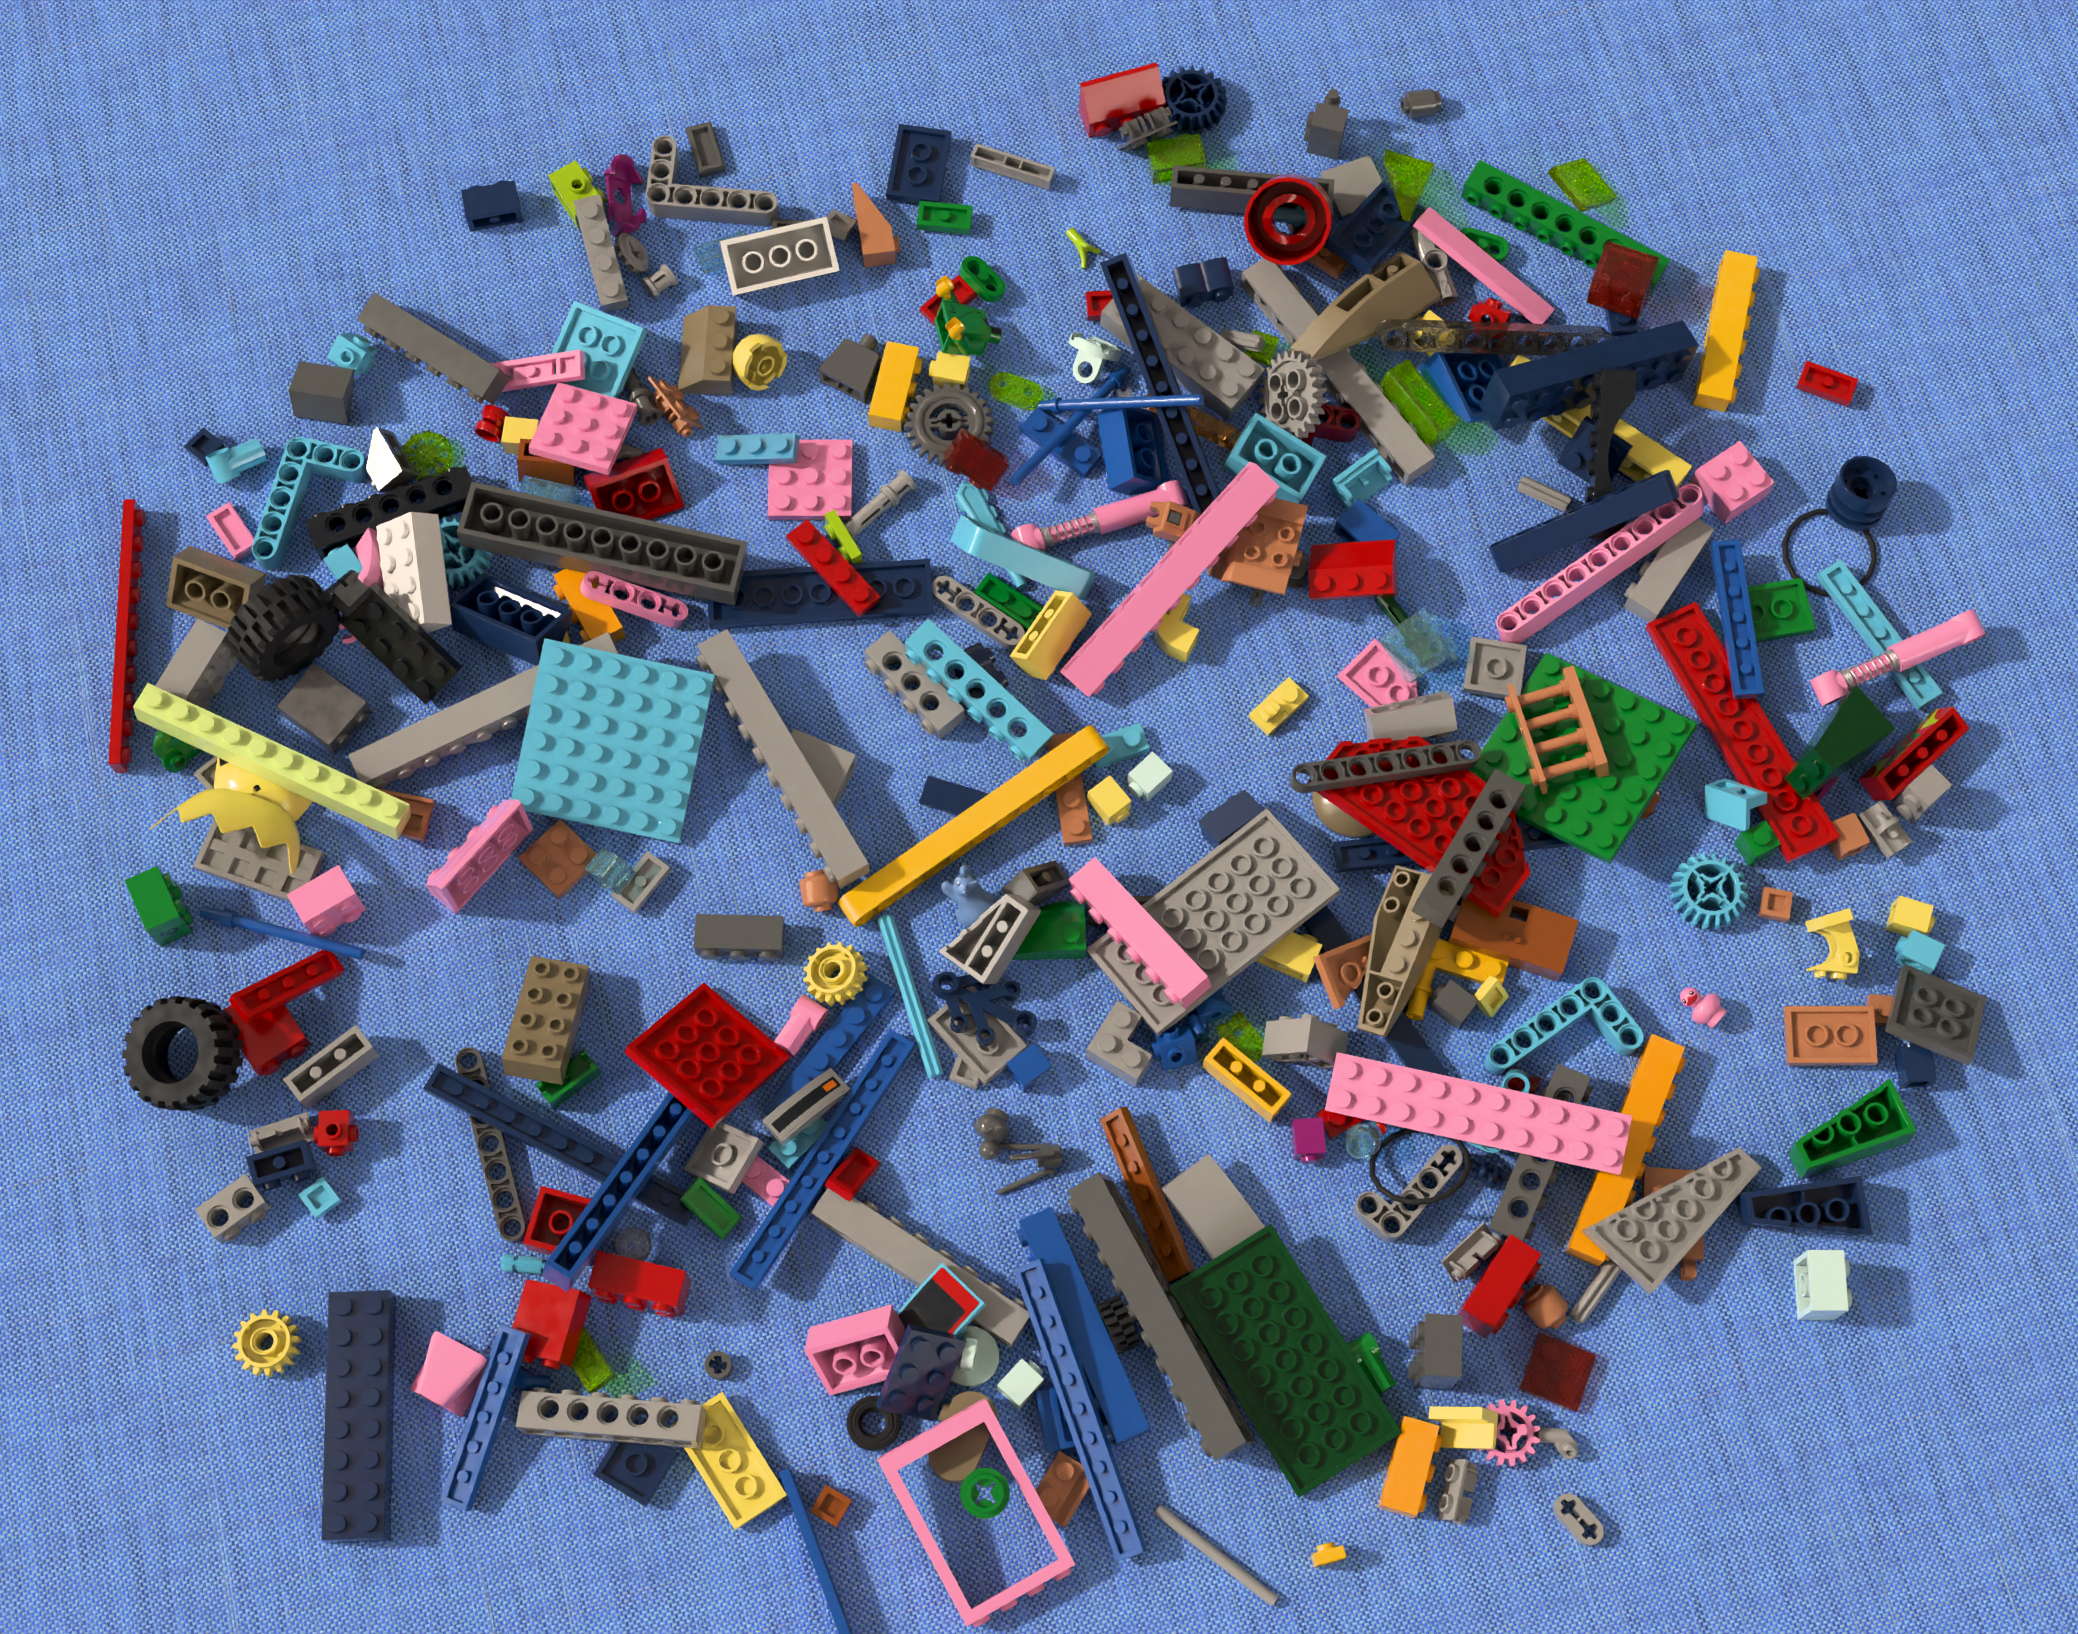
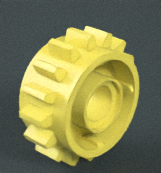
[803,942,868,1006]
[232,1309,302,1377]

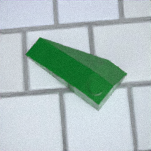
[1012,902,1086,960]

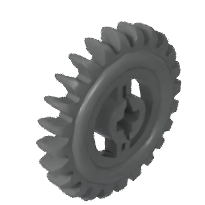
[904,382,995,468]

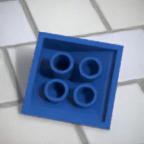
[1419,343,1509,423]

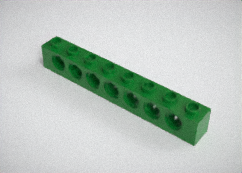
[1461,160,1670,297]

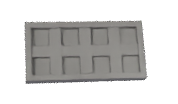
[193,818,325,903]

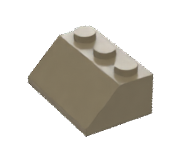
[678,305,739,395]
[166,546,266,629]

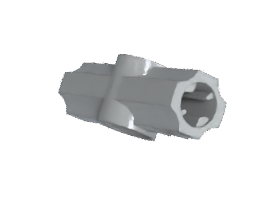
[1409,228,1458,307]

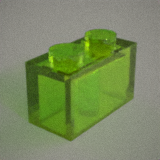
[1146,134,1206,184]

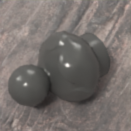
[974,1108,1009,1160]

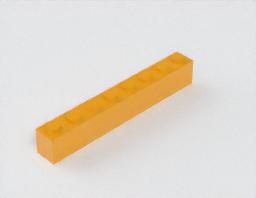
[1565,1034,1686,1267]

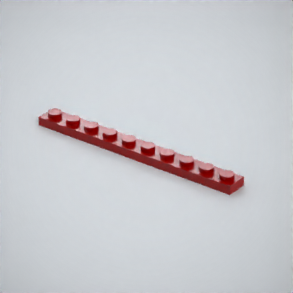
[108,499,145,773]

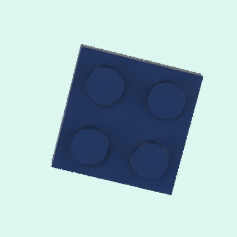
[1557,416,1633,484]
[593,1441,679,1507]

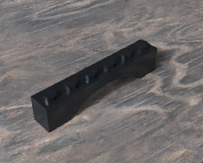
[1585,368,1637,539]

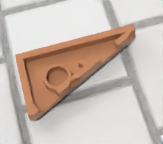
[1313,934,1372,1010]

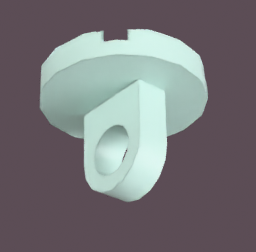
[1068,332,1122,383]
[950,1326,999,1387]

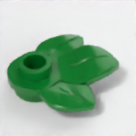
[153,731,201,773]

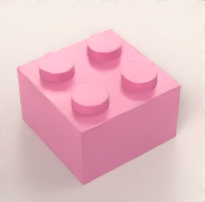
[1690,441,1775,524]
[287,865,366,938]

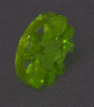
[402,430,454,480]

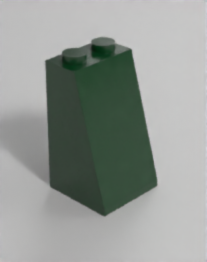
[1785,686,1895,800]

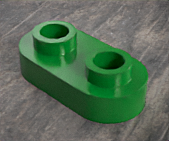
[1460,228,1509,264]
[959,256,1006,303]

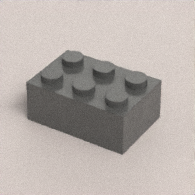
[1408,1313,1463,1390]

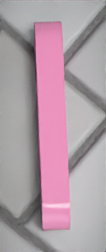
[580,571,688,628]

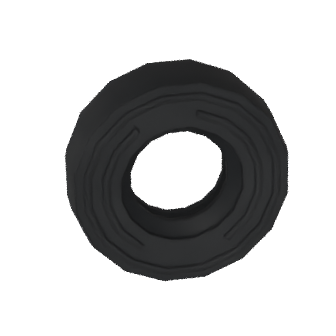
[846,1395,901,1451]

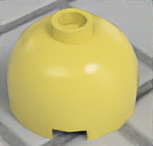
[732,334,787,391]

